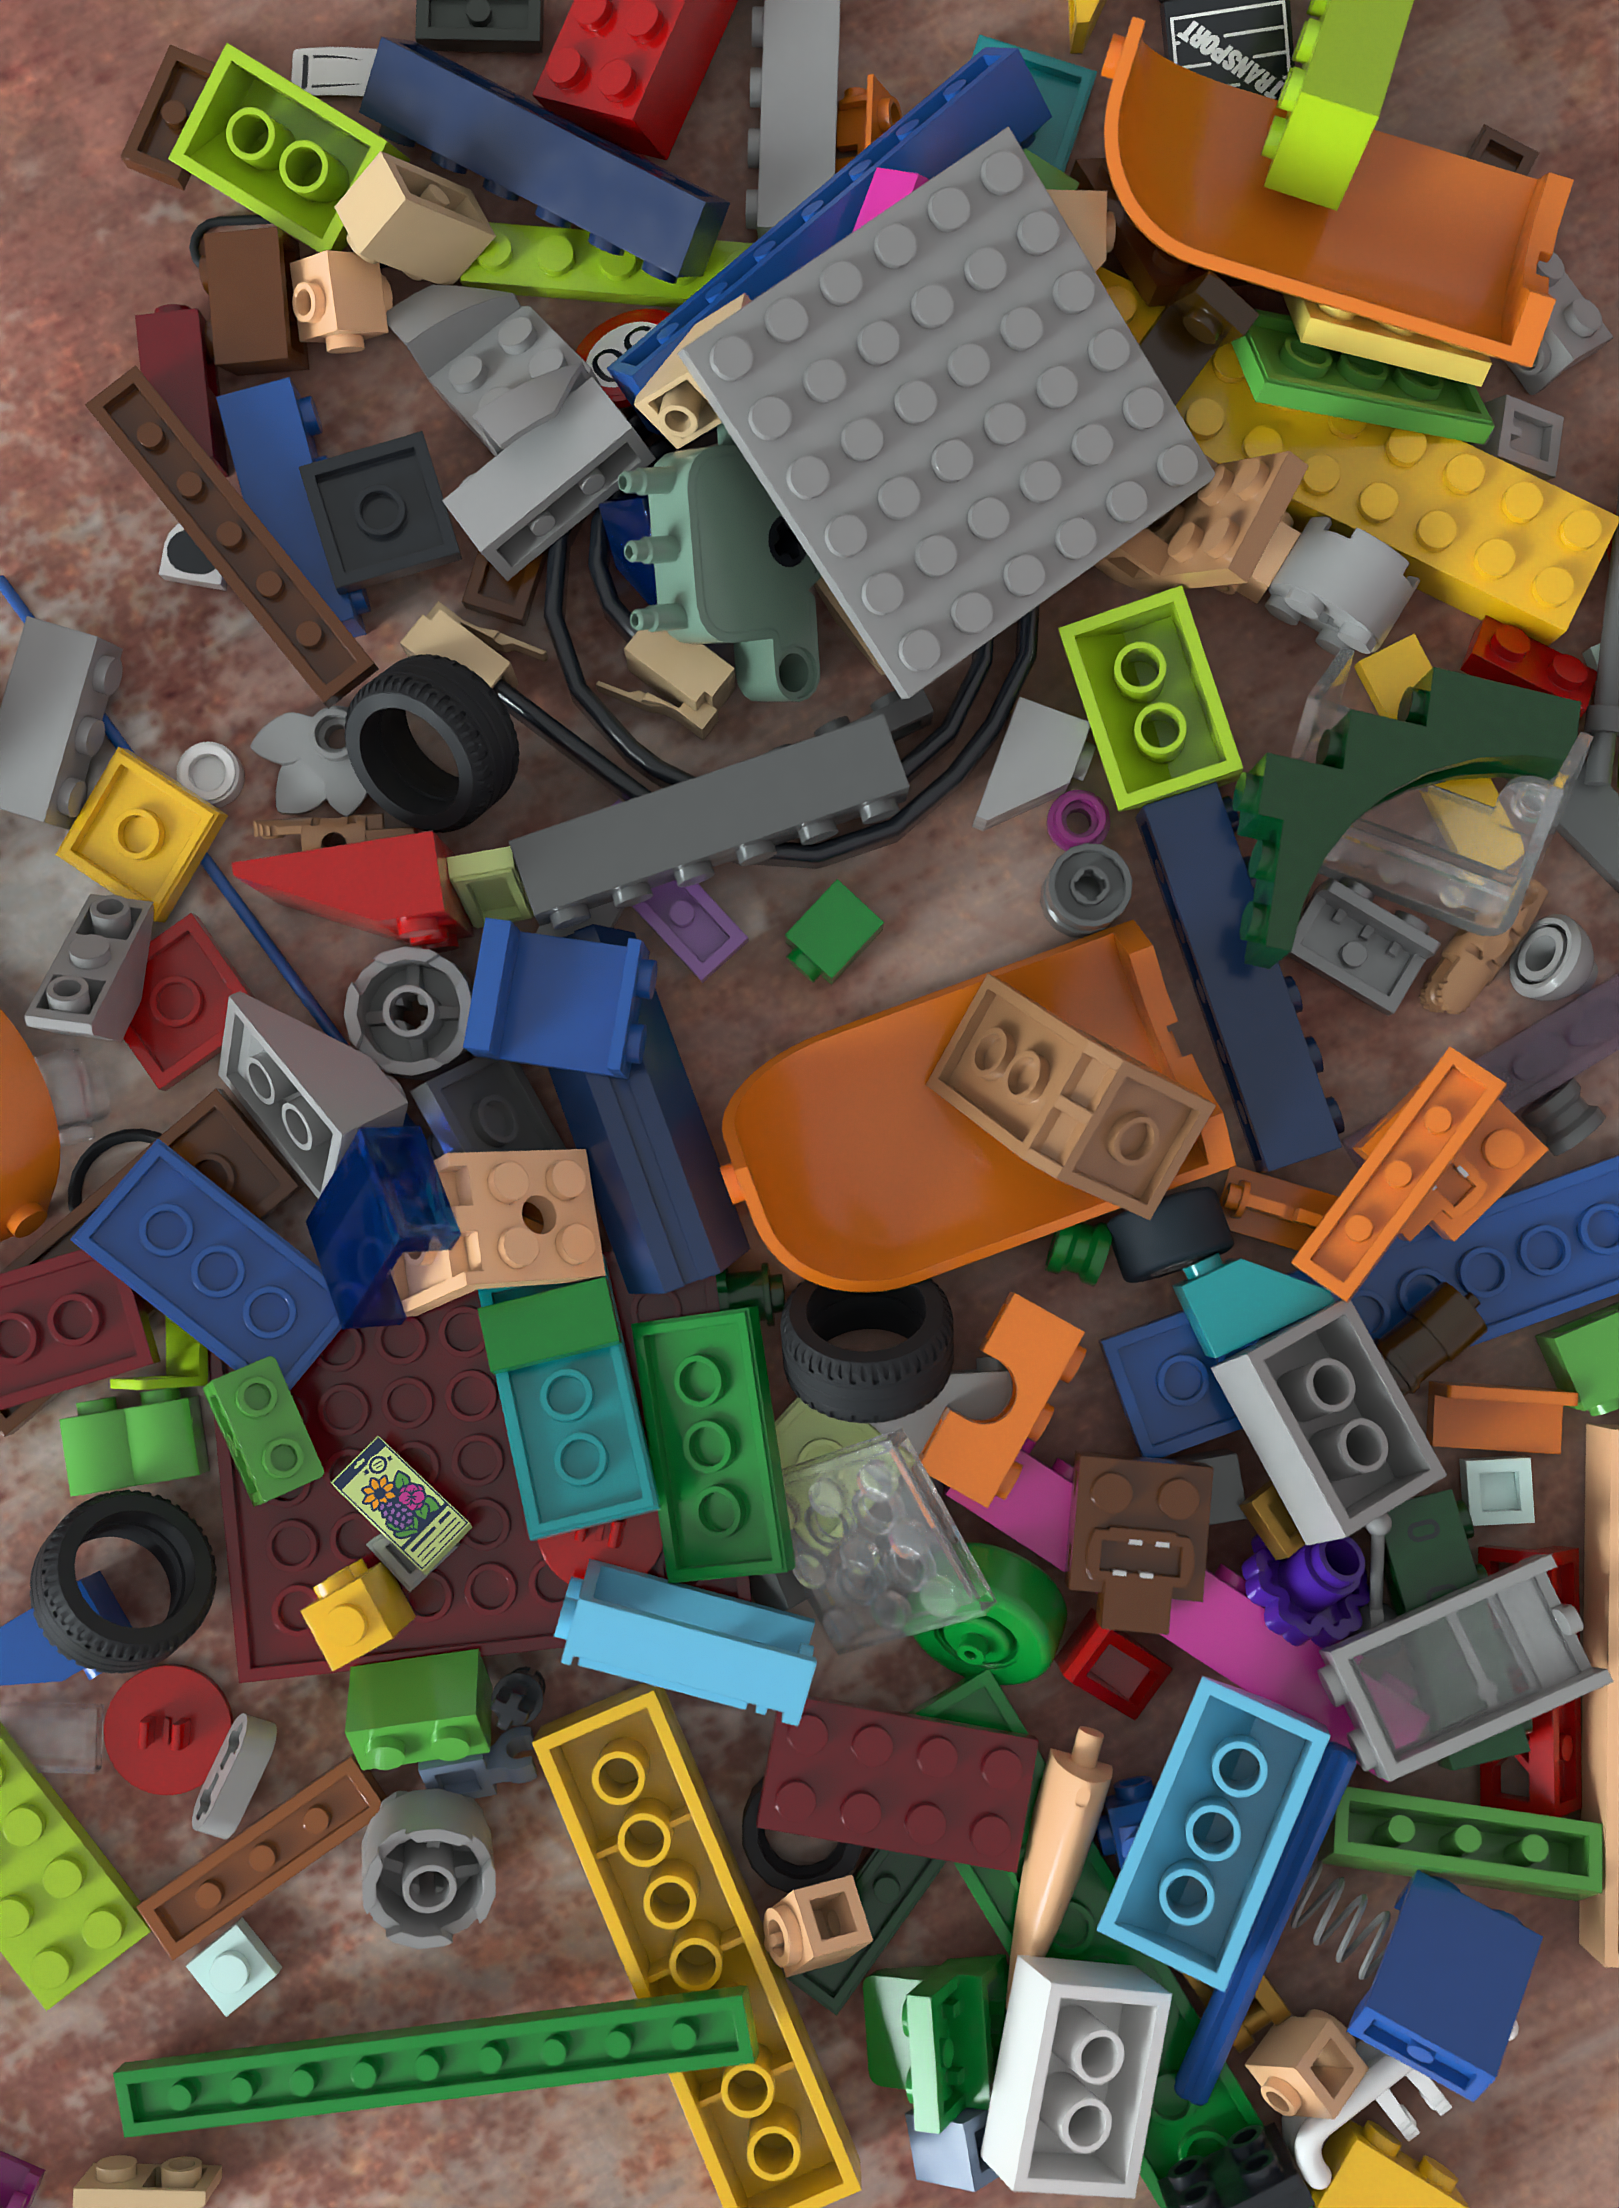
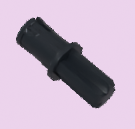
[490,1666,546,1731]

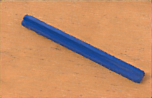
[1174,1740,1357,2106]

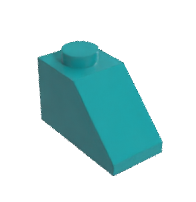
[1172,1252,1335,1359]

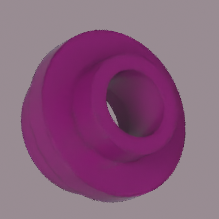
[1046,790,1111,851]

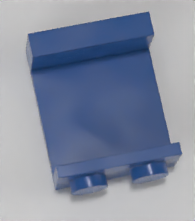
[463,917,657,1079]
[1346,1870,1543,2102]

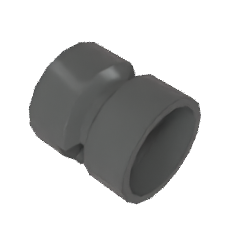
[1040,843,1133,938]

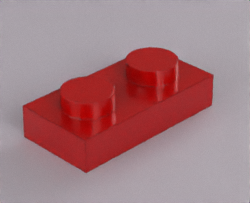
[1460,615,1597,720]

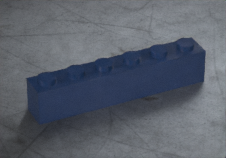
[359,36,730,284]
[1135,782,1345,1173]

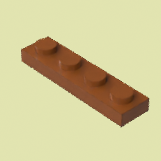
[136,1753,387,1961]

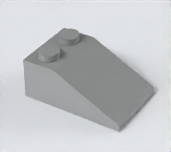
[218,991,408,1210]

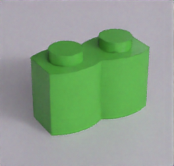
[59,1387,210,1497]

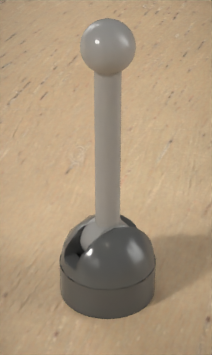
[1348,1513,1402,1659]

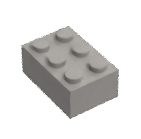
[1211,1299,1447,1546]

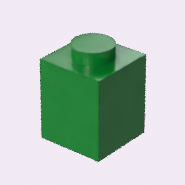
[785,879,884,985]

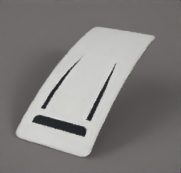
[291,47,377,97]

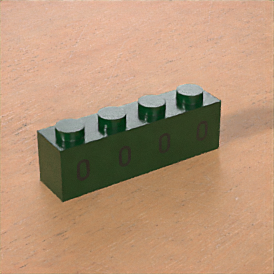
[1384,1489,1533,1771]

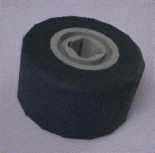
[1107,1187,1234,1283]

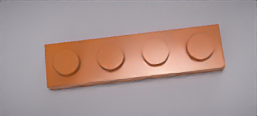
[1291,1046,1507,1304]

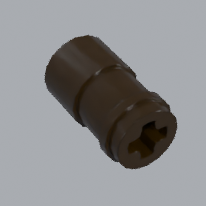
[1373,1282,1488,1397]

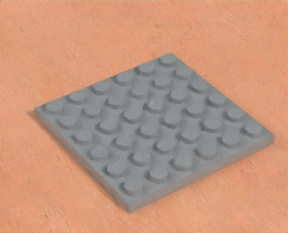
[677,127,1216,699]

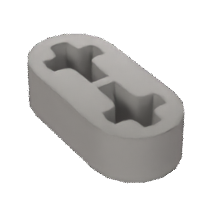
[192,1713,277,1839]

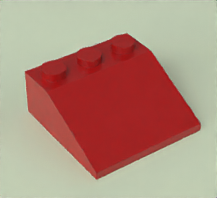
[231,831,474,953]

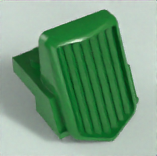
[863,1954,1009,2134]

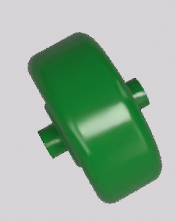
[906,1542,1067,1685]

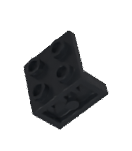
[1157,2122,1315,2208]

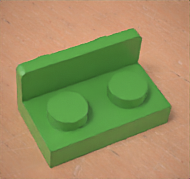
[203,1356,324,1507]

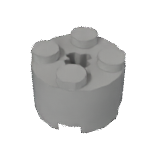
[1264,517,1420,659]
[344,946,474,1081]
[362,1788,496,1949]

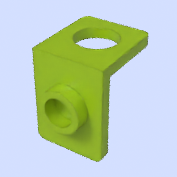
[110,1315,208,1390]

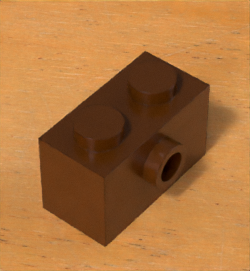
[199,227,309,376]

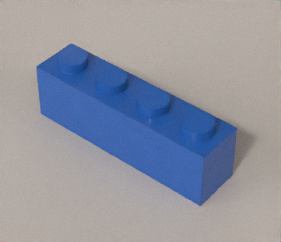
[216,377,371,638]

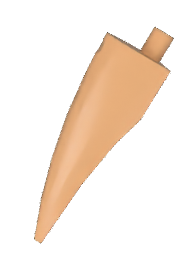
[1005,1726,1113,2010]

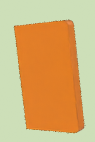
[1426,1380,1578,1455]

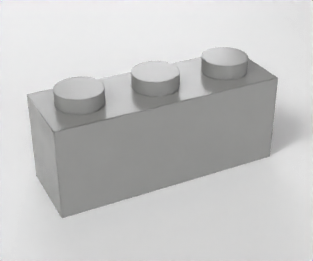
[442,377,656,581]
[0,616,123,830]

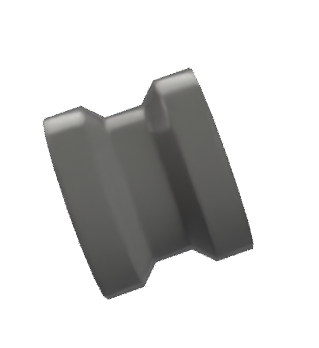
[1521,1076,1606,1156]

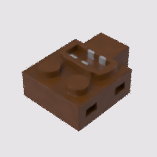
[1064,1451,1214,1635]

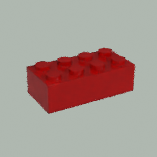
[532,0,738,160]

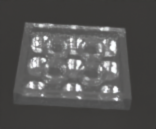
[782,1428,998,1655]

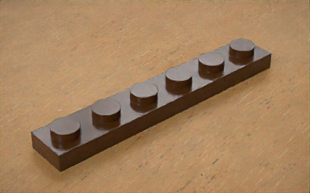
[85,365,379,709]

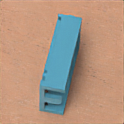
[554,1559,817,1726]

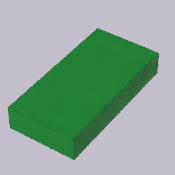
[477,1277,622,1375]

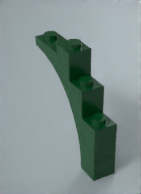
[1233,667,1581,969]

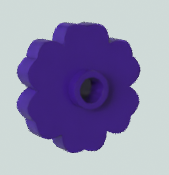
[1242,1533,1370,1648]

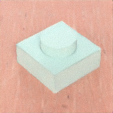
[1459,1455,1535,1526]
[186,1917,282,2017]

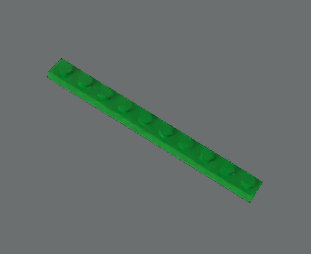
[113,1985,760,2138]

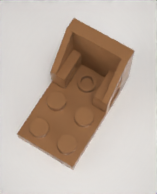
[1093,451,1309,593]
[926,974,1216,1220]

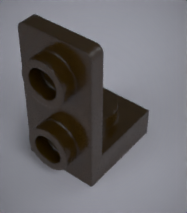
[1139,270,1260,406]

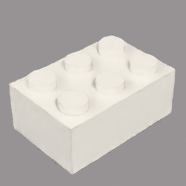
[980,1955,1172,2198]

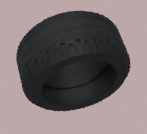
[344,654,520,833]
[780,1278,954,1423]
[30,1490,217,1674]

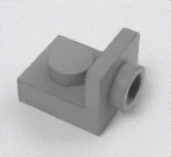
[1463,394,1564,481]

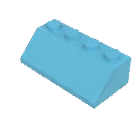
[1097,1675,1331,1992]

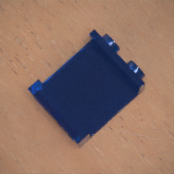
[305,1126,461,1329]

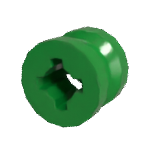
[1044,1222,1112,1287]

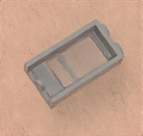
[1317,1554,1613,1782]

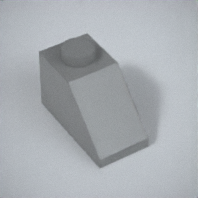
[972,697,1096,831]

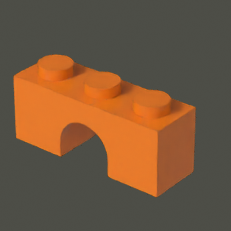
[915,1292,1087,1508]

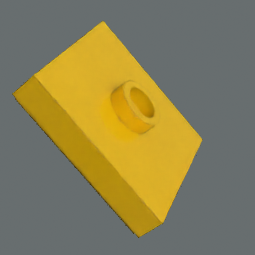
[55,747,228,923]

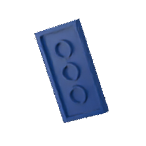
[70,1139,363,1390]

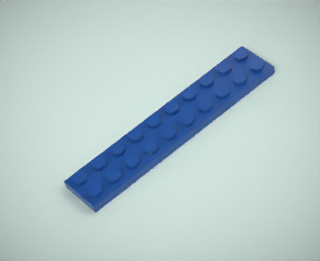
[1098,1154,1619,1458]

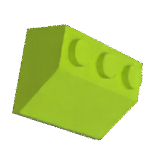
[168,43,411,253]
[1058,585,1243,812]

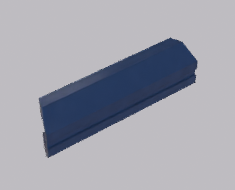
[547,924,751,1294]

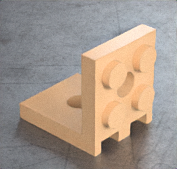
[377,1149,606,1318]

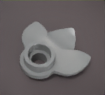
[251,706,368,817]

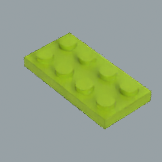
[0,1720,152,2011]

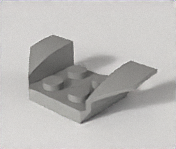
[386,284,600,456]

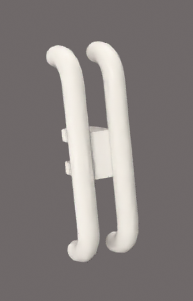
[1282,2020,1519,2190]

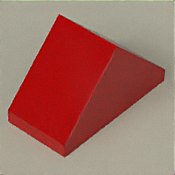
[1054,1608,1173,1721]

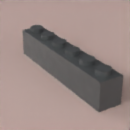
[508,714,910,930]

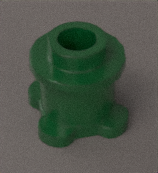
[716,1262,786,1327]

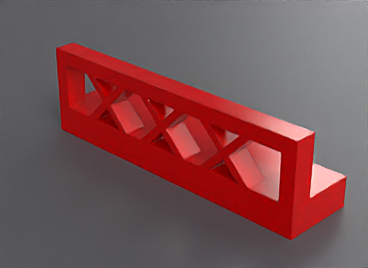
[1478,1545,1582,1818]

